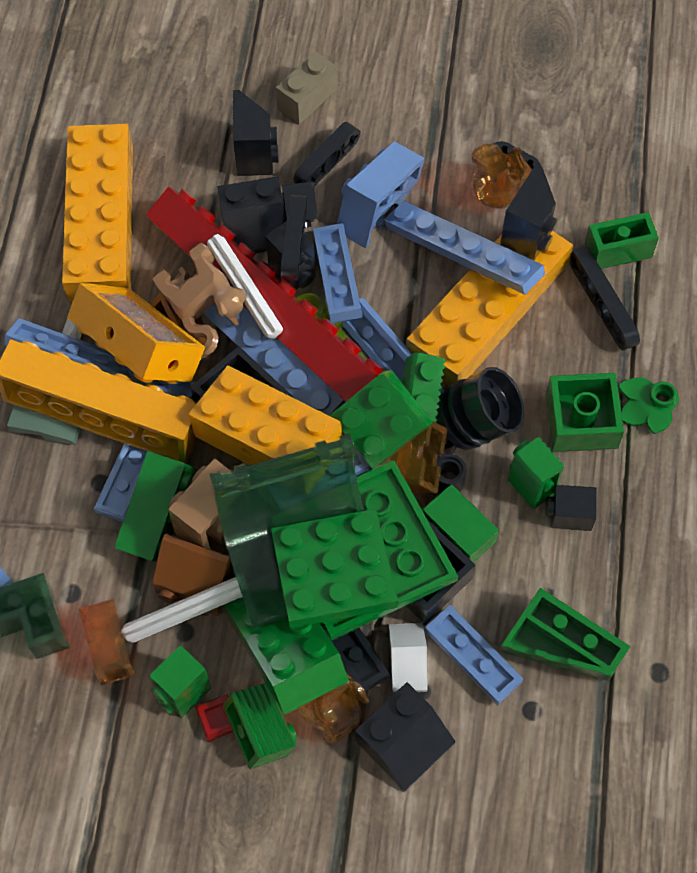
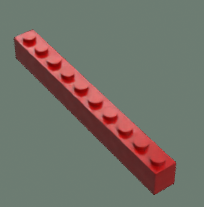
[146,186,384,402]

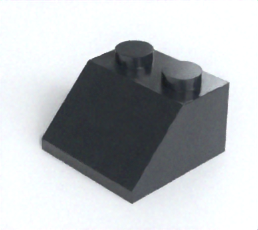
[233,90,279,176]
[500,163,557,261]
[217,176,286,253]
[355,682,456,792]

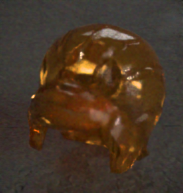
[471,144,532,209]
[297,673,369,744]

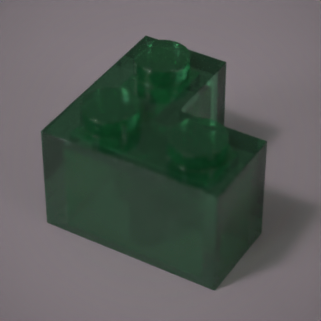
[0,573,70,659]

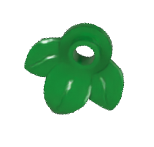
[618,377,679,434]

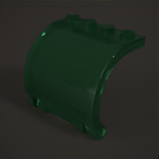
[209,433,364,628]

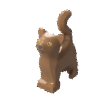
[152,243,247,356]

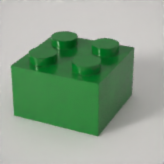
[330,370,433,469]
[546,373,624,452]

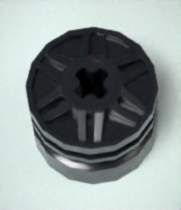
[436,367,525,450]

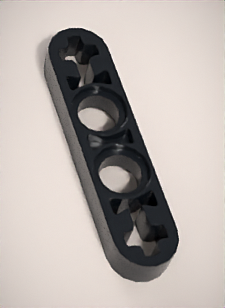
[569,244,640,351]

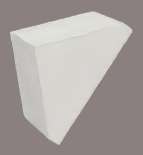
[388,623,427,693]

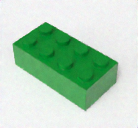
[224,569,349,715]

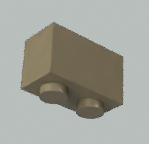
[276,51,338,125]

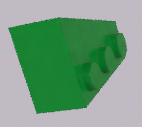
[114,451,198,562]
[501,588,631,682]

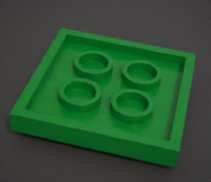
[271,509,398,628]

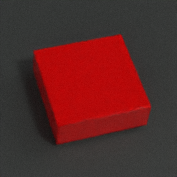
[195,694,234,742]

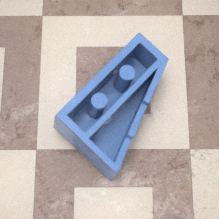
[337,141,425,249]

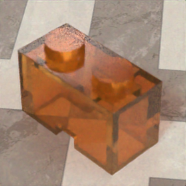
[389,421,447,493]
[79,599,135,686]

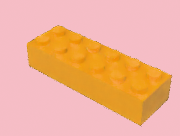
[62,124,133,302]
[406,231,573,386]
[0,339,197,464]

